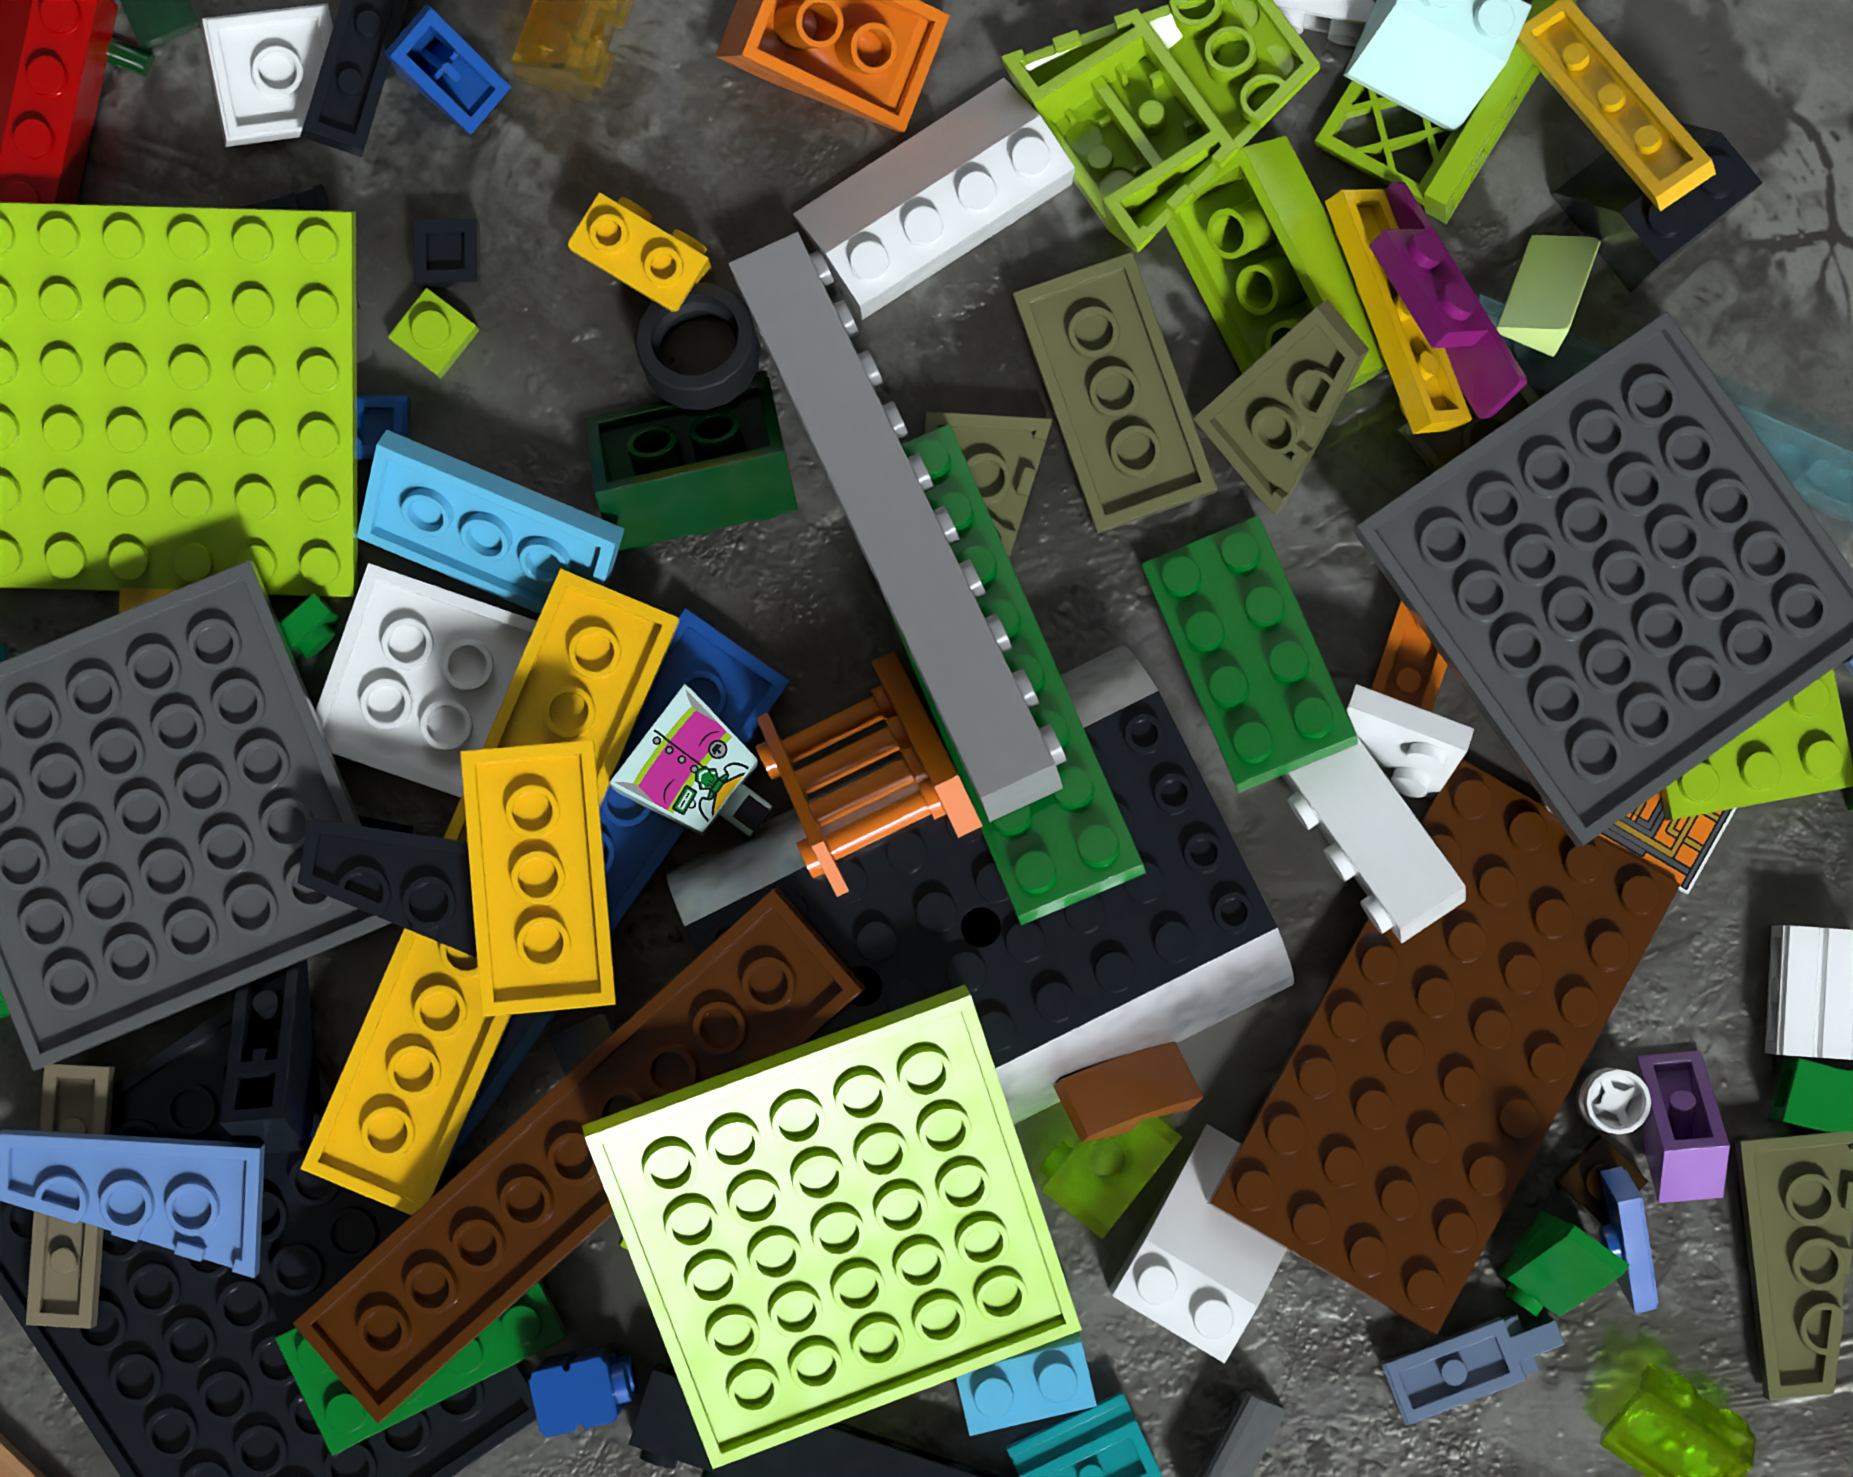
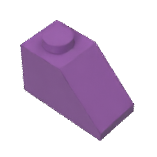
[1637,1050,1730,1203]

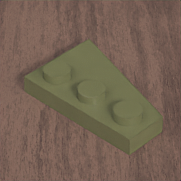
[1193,299,1369,515]

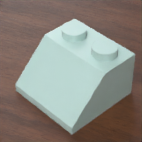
[1343,0,1532,133]

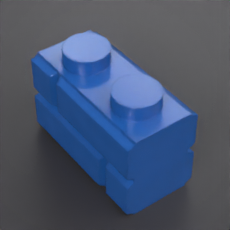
[528,1342,638,1438]

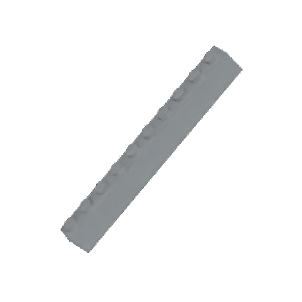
[728,232,1067,822]

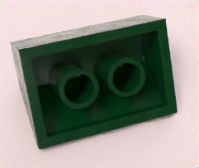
[584,377,799,551]

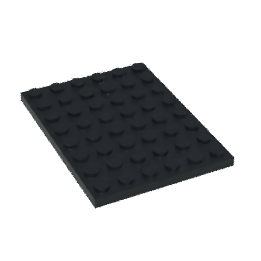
[0,1003,537,1477]

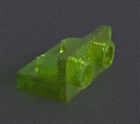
[1600,1362,1756,1477]

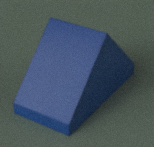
[384,5,512,135]

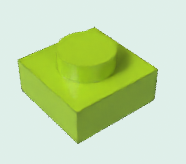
[388,288,479,379]

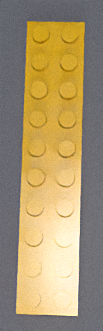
[300,568,680,1215]

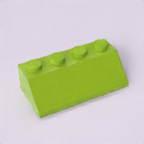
[1166,136,1388,393]

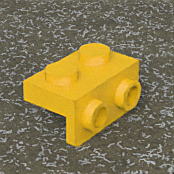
[568,192,713,312]

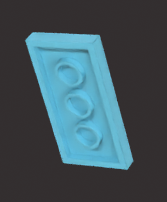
[357,430,624,614]

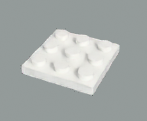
[315,563,537,798]

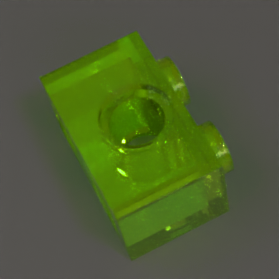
[1038,1117,1182,1239]

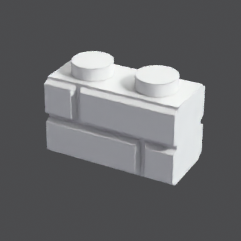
[1765,925,1853,1060]

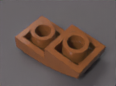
[1053,1042,1204,1143]

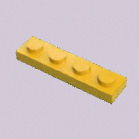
[1517,0,1716,211]
[1325,189,1472,434]

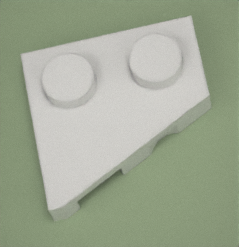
[1347,684,1474,799]

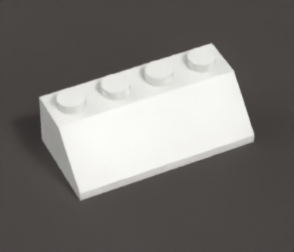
[793,78,1075,320]

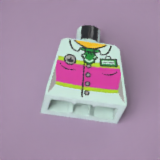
[609,684,773,837]

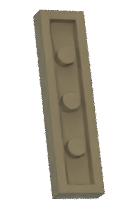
[26,1063,115,1329]

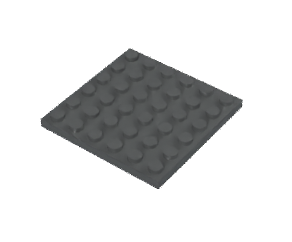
[1352,311,1853,848]
[0,560,392,1071]

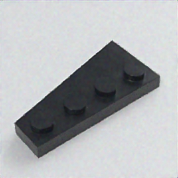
[297,818,477,958]

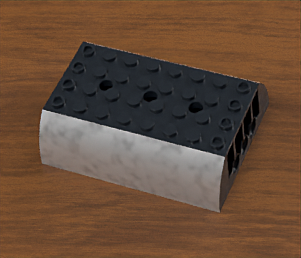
[666,645,1294,1124]

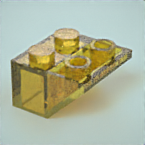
[511,0,635,104]

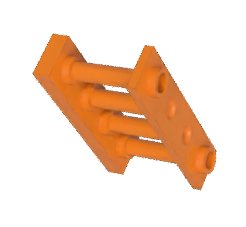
[755,651,982,897]

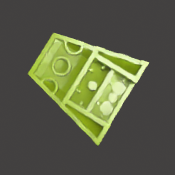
[1001,0,1320,253]

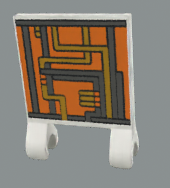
[1539,792,1737,894]

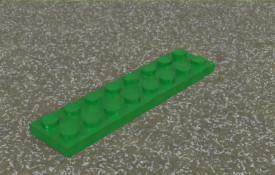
[884,424,1146,926]

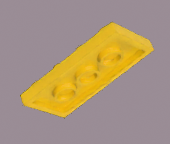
[460,740,616,1017]

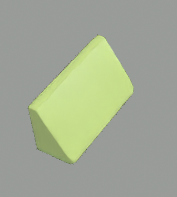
[1496,235,1601,357]

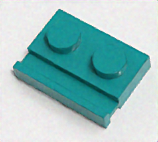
[1006,1391,1163,1477]

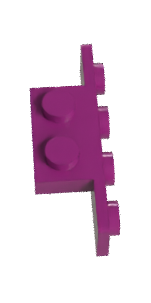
[1369,182,1527,419]

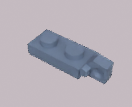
[1380,1314,1565,1426]

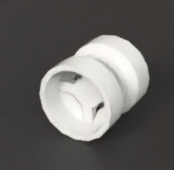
[1575,1067,1651,1134]

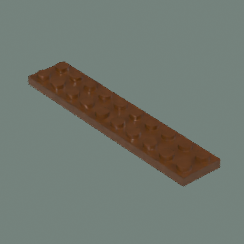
[293,887,866,1424]

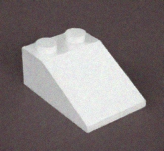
[1109,1123,1287,1363]

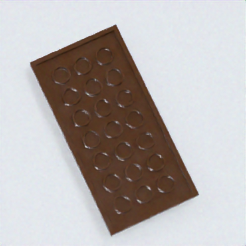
[1207,759,1681,1334]

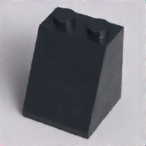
[1551,122,1763,293]

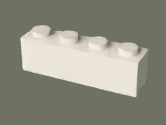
[1282,737,1466,944]

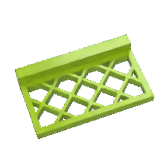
[1315,0,1577,224]

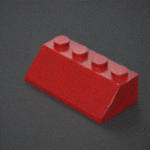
[0,0,119,204]

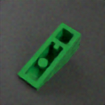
[1497,1210,1630,1317]

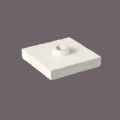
[201,3,333,147]

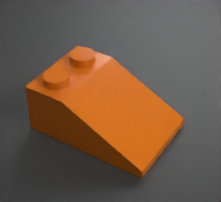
[715,0,950,132]

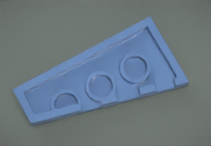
[0,1129,265,1278]

